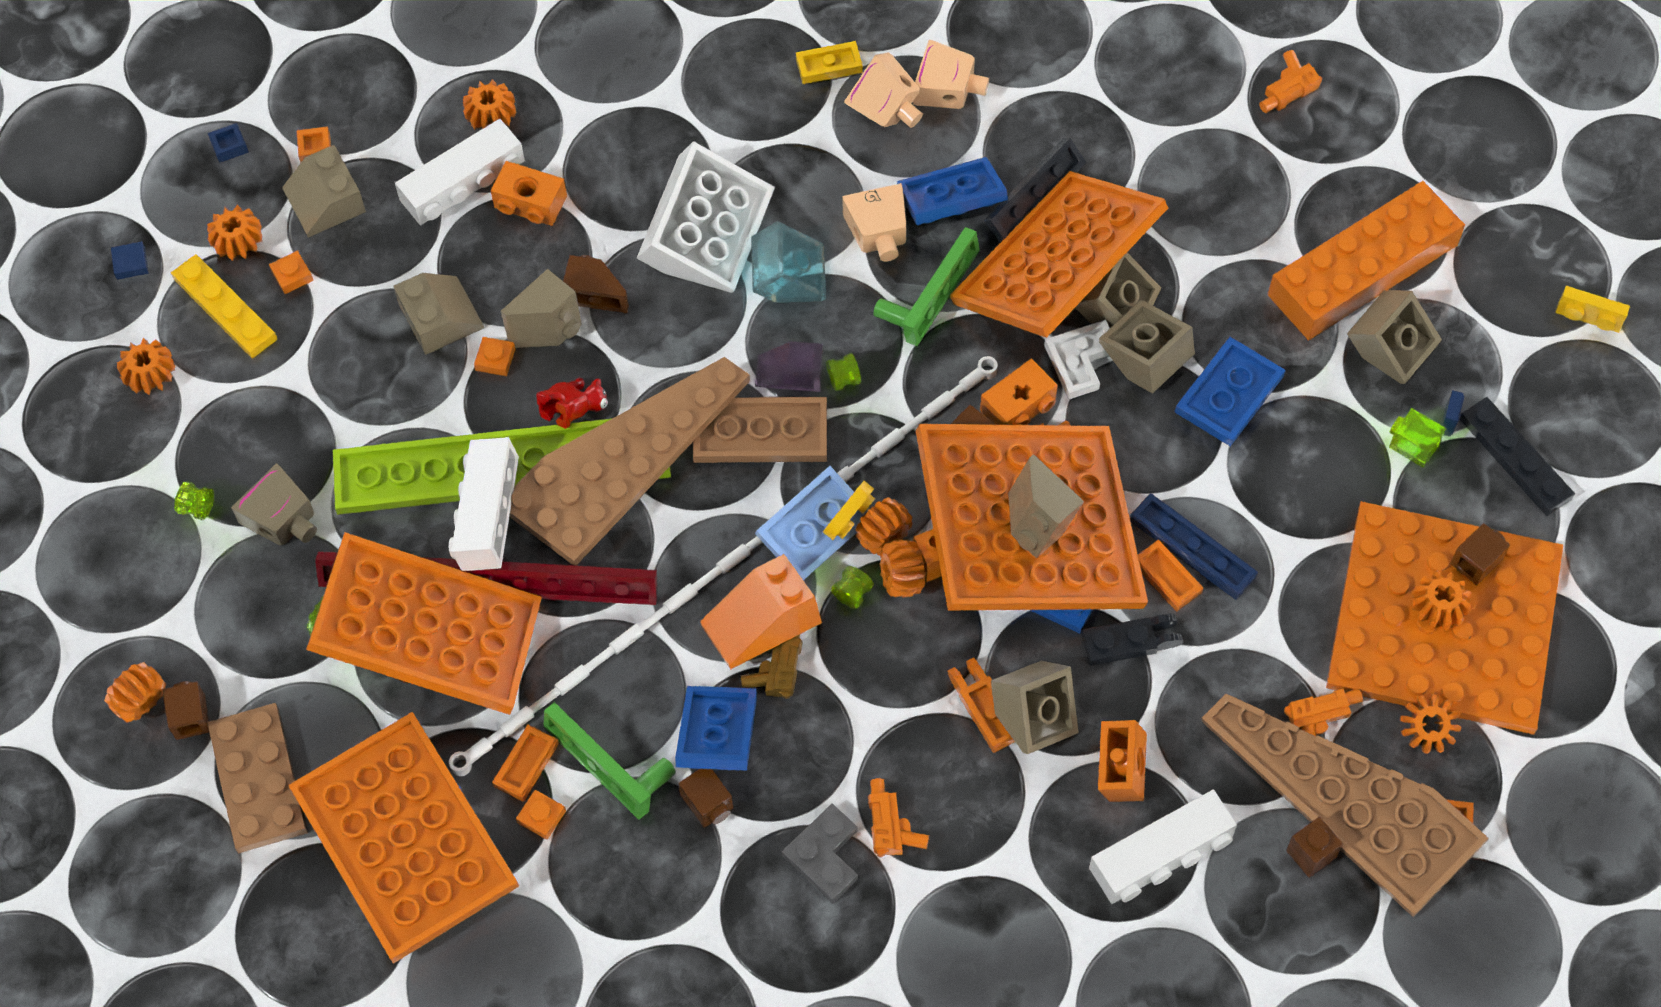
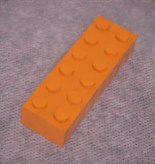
[1268,181,1465,341]

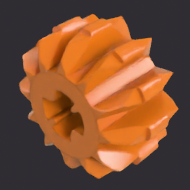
[463,79,516,130]
[207,205,263,261]
[117,338,175,395]
[855,497,913,556]
[879,539,926,598]
[1411,570,1472,631]
[104,662,166,722]
[1400,694,1461,754]

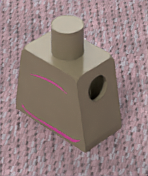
[231,463,317,546]

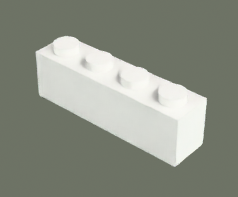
[395,119,525,226]
[449,437,519,571]
[1089,789,1237,904]

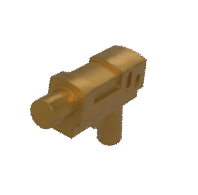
[741,635,803,699]

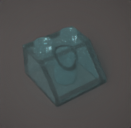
[751,221,826,303]

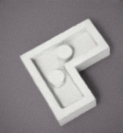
[1044,320,1110,399]

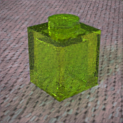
[1389,408,1447,468]

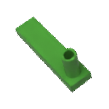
[874,227,980,346]
[544,702,676,820]

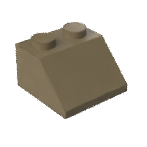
[282,145,366,238]
[1075,252,1161,328]
[501,269,582,348]
[393,273,484,355]
[1347,290,1442,384]
[1099,300,1195,393]
[1008,454,1084,558]
[991,661,1079,754]

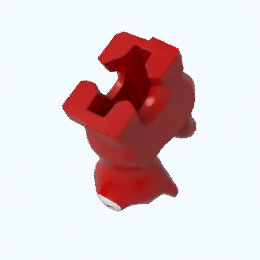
[536,377,608,429]

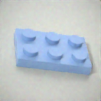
[755,466,869,581]

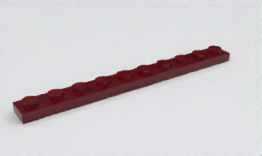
[315,552,658,605]

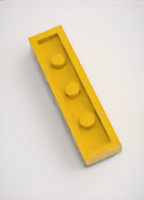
[171,254,278,359]

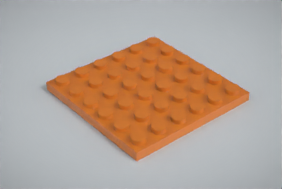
[916,424,1148,611]
[1326,501,1563,735]

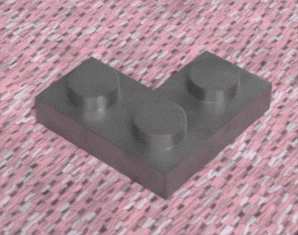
[782,803,858,904]

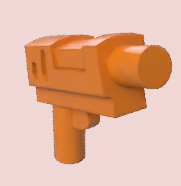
[1259,50,1322,113]
[1284,688,1363,736]
[868,778,929,857]

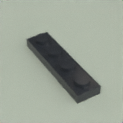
[984,138,1086,243]
[1459,397,1575,516]

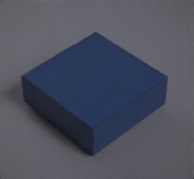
[207,123,249,163]
[111,241,149,280]
[1439,390,1465,437]

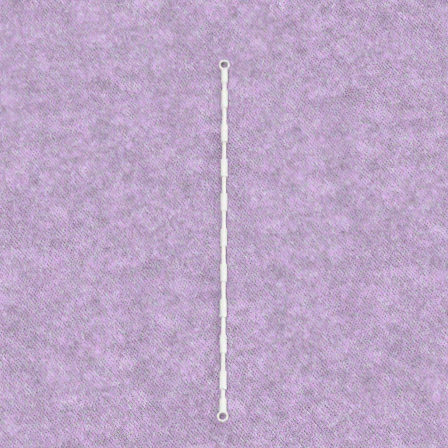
[449,356,998,776]

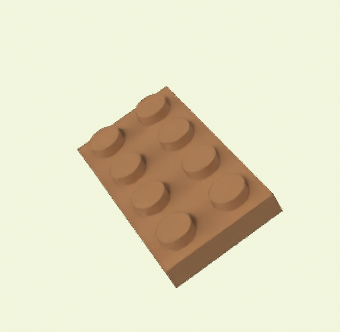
[693,397,827,463]
[207,703,308,854]

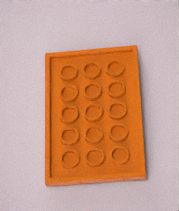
[949,171,1168,338]
[306,532,542,715]
[288,712,519,964]

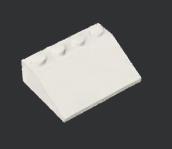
[637,141,775,293]

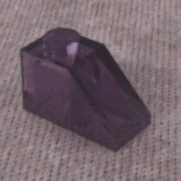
[755,341,823,392]

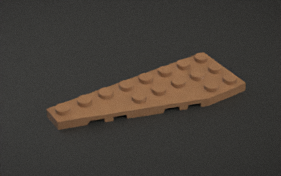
[509,357,750,566]
[1202,694,1489,917]

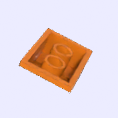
[700,554,822,670]

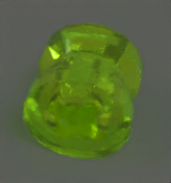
[826,353,861,391]
[174,481,214,521]
[831,566,874,608]

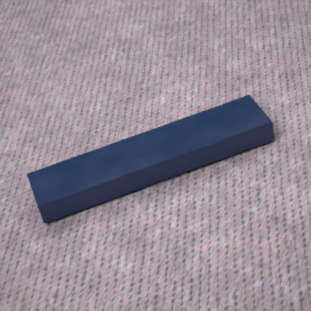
[1129,493,1258,600]

